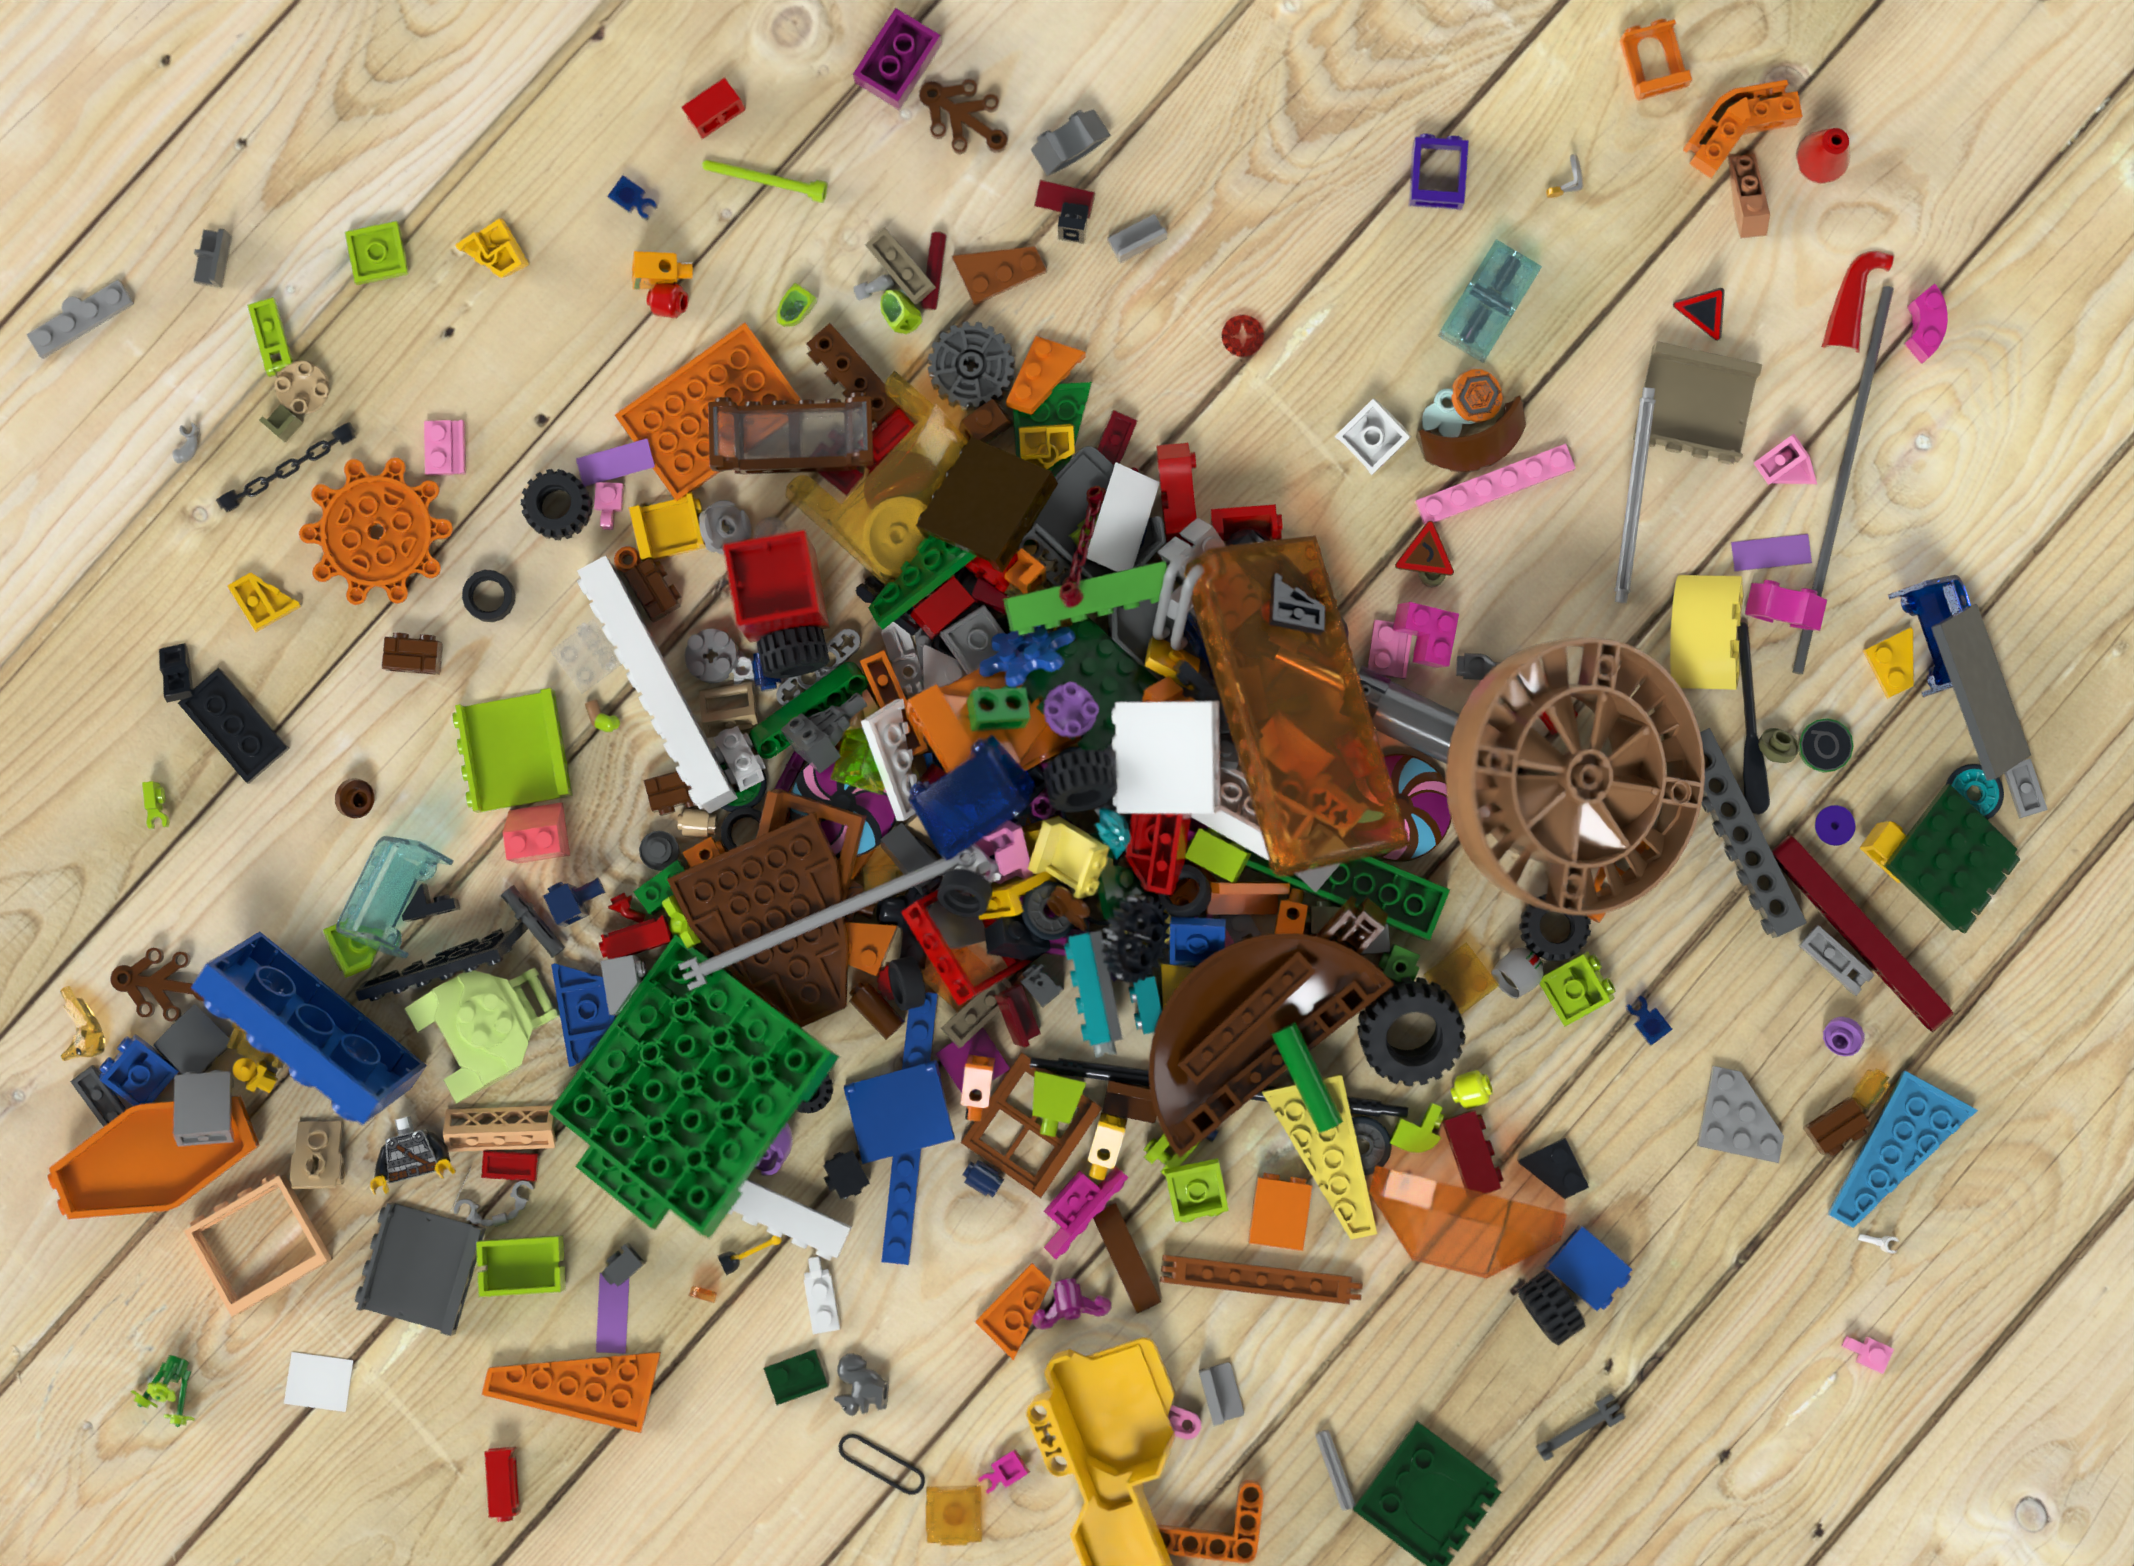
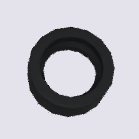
[462,570,516,622]
[721,807,762,851]
[1157,865,1212,918]
[937,869,993,917]
[888,956,926,1010]

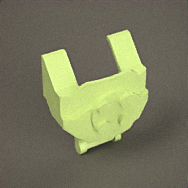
[405,968,560,1104]

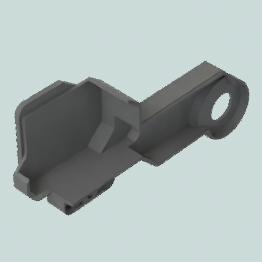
[1017,446,1245,742]

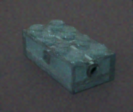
[1438,239,1542,363]

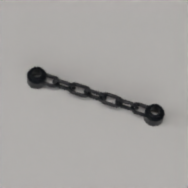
[216,422,356,513]

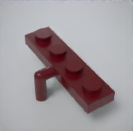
[1096,410,1139,473]

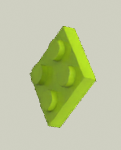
[345,221,409,285]

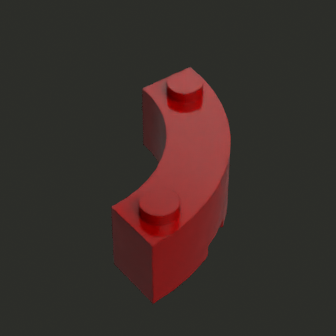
[1156,442,1197,547]

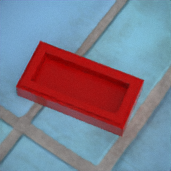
[860,408,917,462]
[481,1151,539,1181]

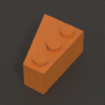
[845,922,898,977]

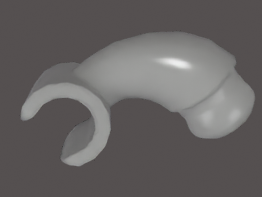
[853,274,895,300]
[172,423,199,463]

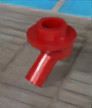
[608,892,645,923]

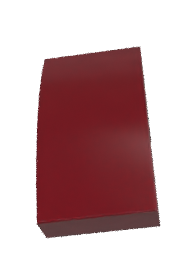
[1034,180,1095,219]

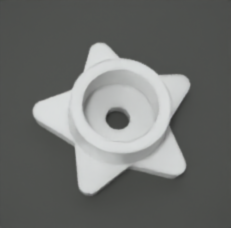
[732,650,759,684]

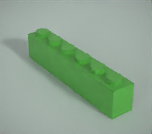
[1003,561,1173,635]

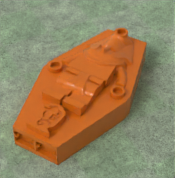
[47,1095,260,1219]

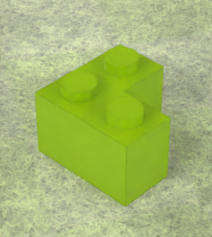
[1185,827,1252,883]

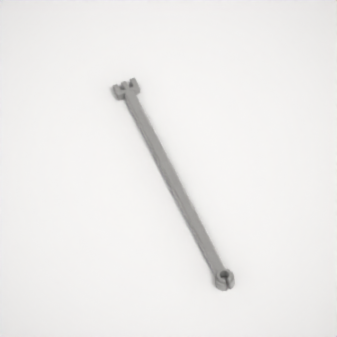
[678,845,976,990]

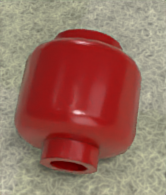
[647,283,688,319]

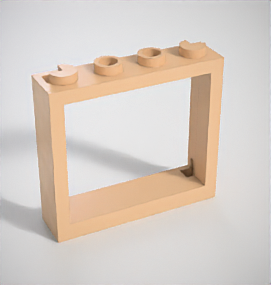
[184,1173,333,1317]

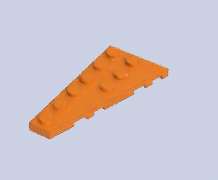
[481,1352,661,1433]

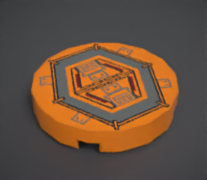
[1451,369,1502,423]

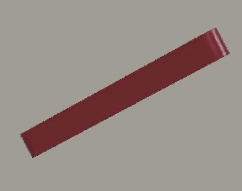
[1771,835,1954,1033]

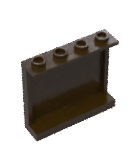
[916,437,1058,573]

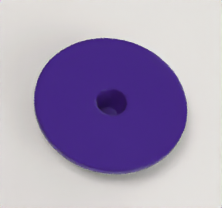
[1815,805,1856,846]

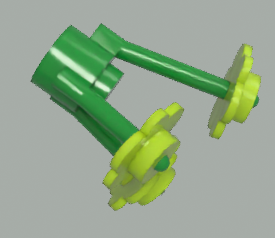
[131,1355,195,1427]

